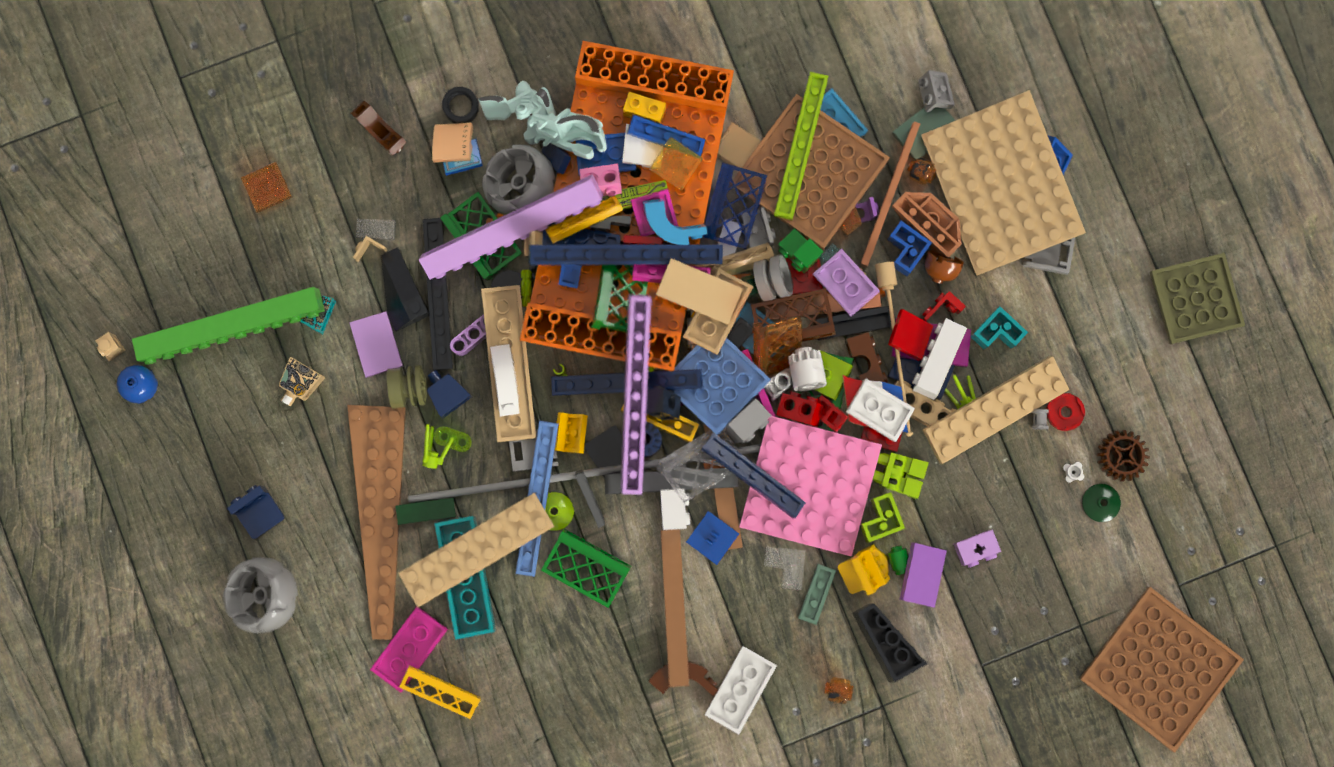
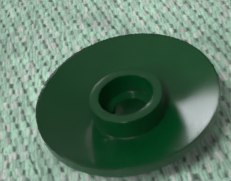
[1082,484,1121,522]

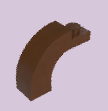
[350,101,407,155]
[648,661,718,696]

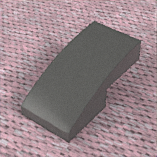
[590,216,631,232]

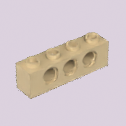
[894,381,956,427]

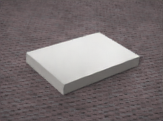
[846,379,915,442]

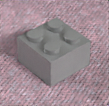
[723,398,772,444]

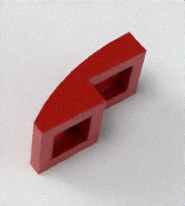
[811,395,848,432]

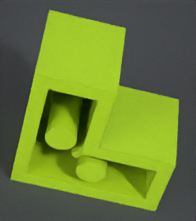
[860,492,905,543]

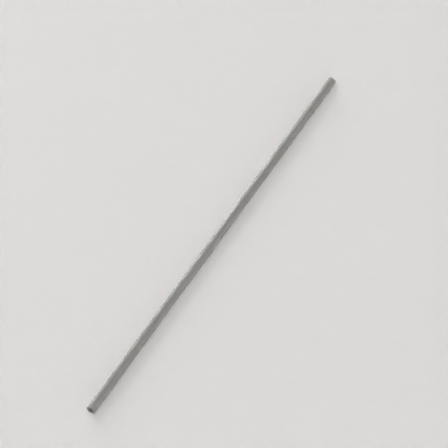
[408,444,761,503]

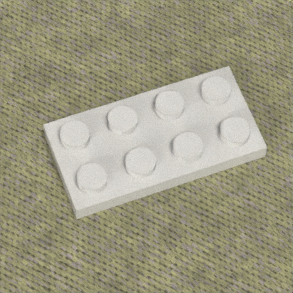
[705,646,777,734]

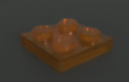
[241,162,292,213]

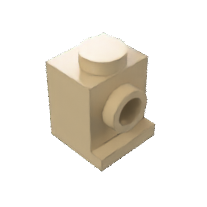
[95,332,126,361]

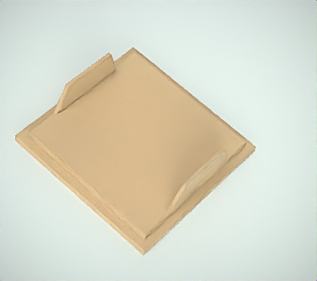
[717,122,761,171]

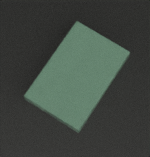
[892,107,956,162]

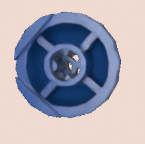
[116,365,158,404]

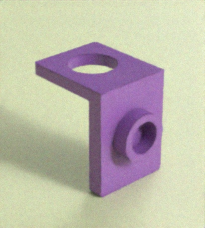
[850,197,879,224]

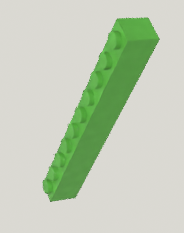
[132,287,325,365]

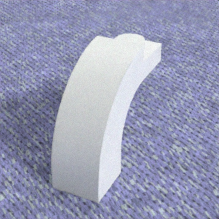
[490,344,519,416]

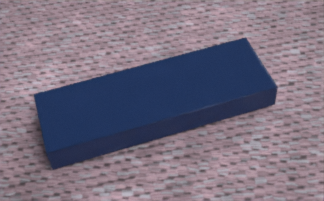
[541,143,571,174]

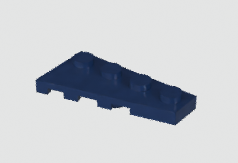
[542,222,620,245]

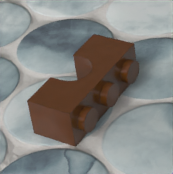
[844,332,888,383]

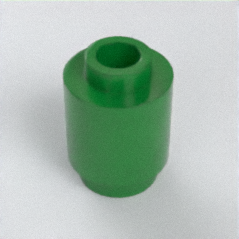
[888,545,909,575]

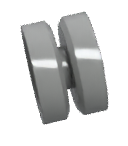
[753,255,793,302]

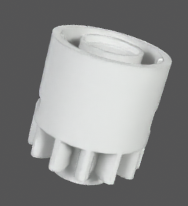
[788,347,827,391]

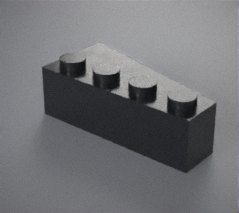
[852,603,928,683]

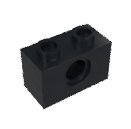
[646,386,681,420]

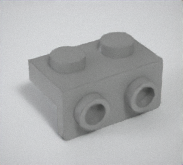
[741,206,776,248]

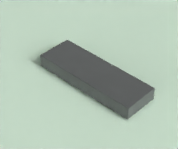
[575,469,605,528]

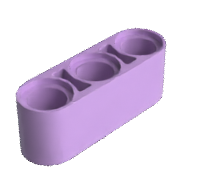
[450,314,486,356]

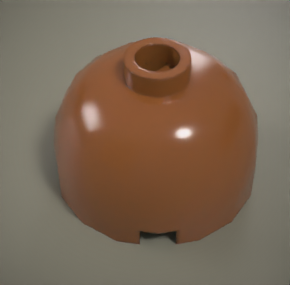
[924,250,964,284]

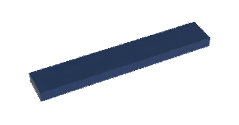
[701,433,806,519]

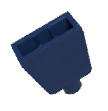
[427,370,472,418]

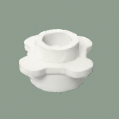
[1063,462,1084,483]

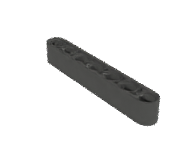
[604,468,739,494]

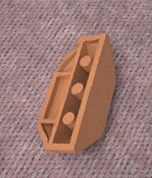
[892,192,962,258]

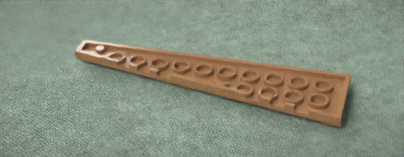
[347,405,406,640]

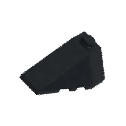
[381,247,429,332]

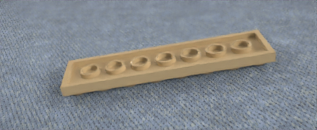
[481,285,536,443]
[923,356,1069,464]
[398,493,555,607]

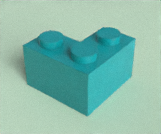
[971,306,1028,349]

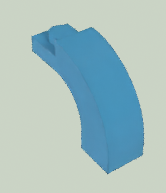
[643,199,707,245]

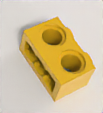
[623,92,666,124]

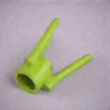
[944,375,976,409]
[422,424,454,469]

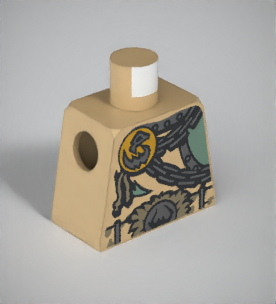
[279,357,325,406]

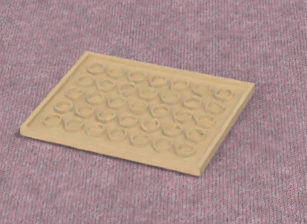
[921,90,1086,276]

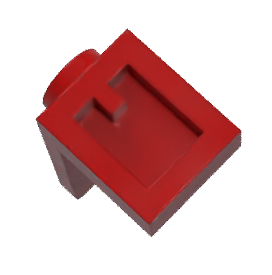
[922,291,966,321]

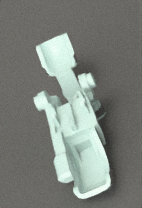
[478,81,607,160]

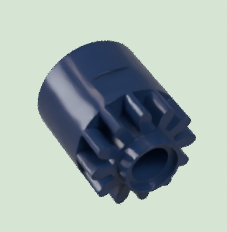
[644,423,662,458]

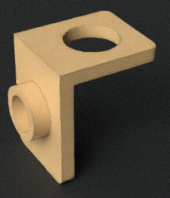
[353,236,387,262]

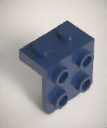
[227,485,285,539]

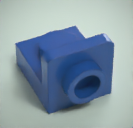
[558,265,582,288]

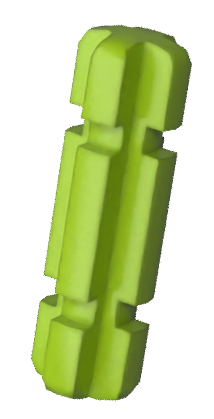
[521,270,532,307]

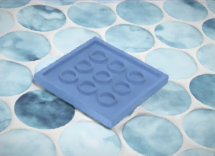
[672,338,771,435]

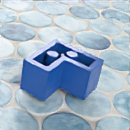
[887,221,932,277]

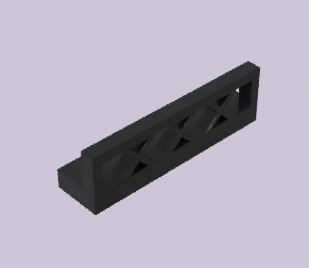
[814,306,892,341]

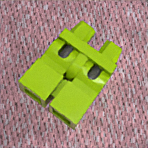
[872,452,929,499]

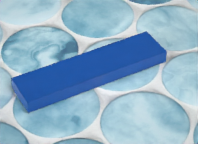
[627,115,706,158]

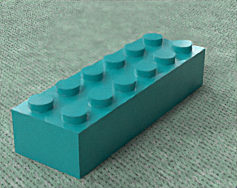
[435,516,496,640]

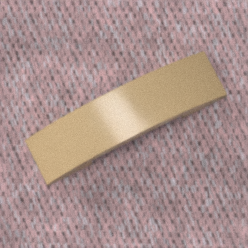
[522,231,543,257]

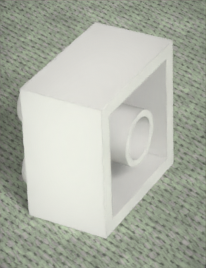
[661,489,690,530]

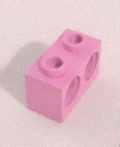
[579,164,622,196]

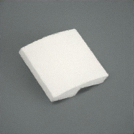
[622,124,663,169]

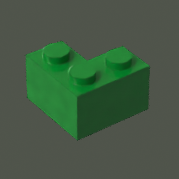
[777,228,823,273]

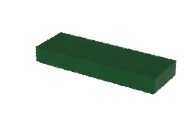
[395,498,456,525]

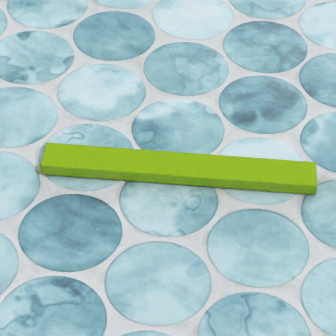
[774,72,829,220]

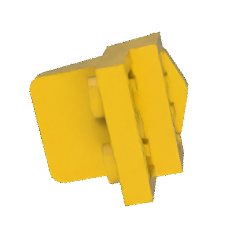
[838,544,890,596]

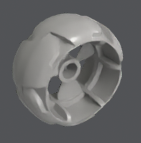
[482,144,556,215]
[223,557,298,633]

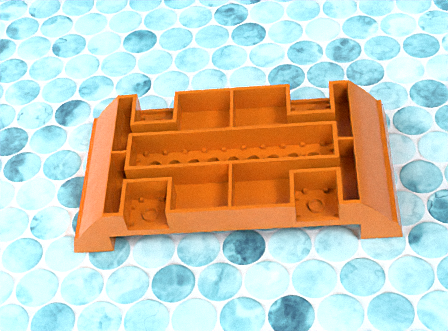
[520,41,734,371]

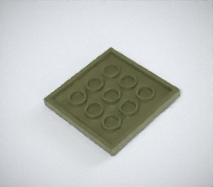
[1150,253,1245,345]

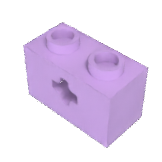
[953,530,1001,568]

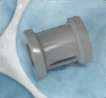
[1031,409,1049,430]

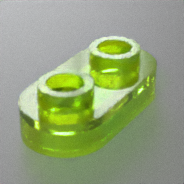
[434,426,472,452]

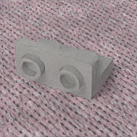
[918,70,955,112]

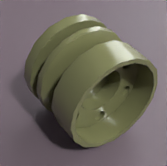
[387,365,427,409]

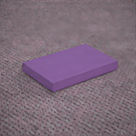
[899,542,946,608]

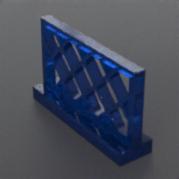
[702,162,768,249]

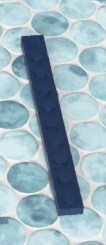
[529,245,723,265]

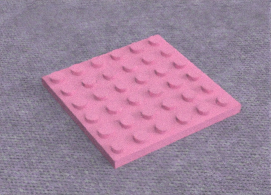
[739,416,882,557]

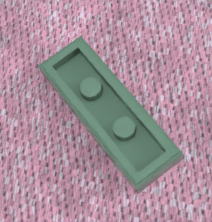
[798,564,836,625]

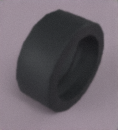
[442,86,479,124]

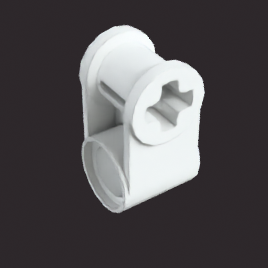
[764,368,793,402]

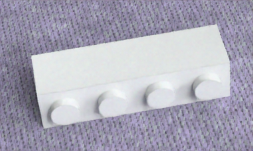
[912,318,967,400]

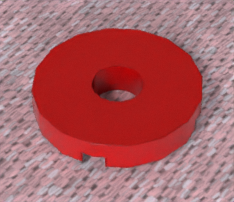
[1046,393,1085,431]

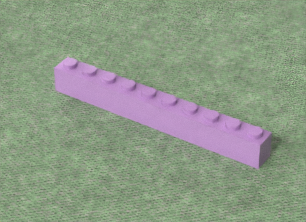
[419,174,603,279]
[620,294,651,494]

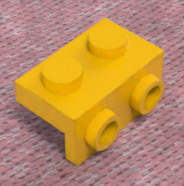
[555,412,588,454]

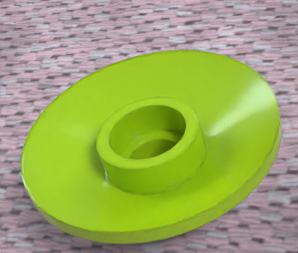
[545,492,574,531]

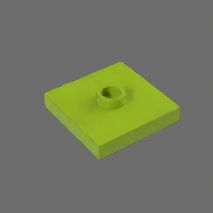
[815,349,853,401]

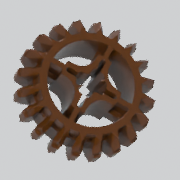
[1096,430,1150,482]

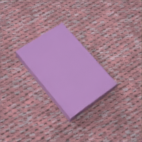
[813,249,880,317]
[350,312,403,378]

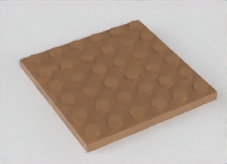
[730,94,890,250]
[1079,587,1244,753]

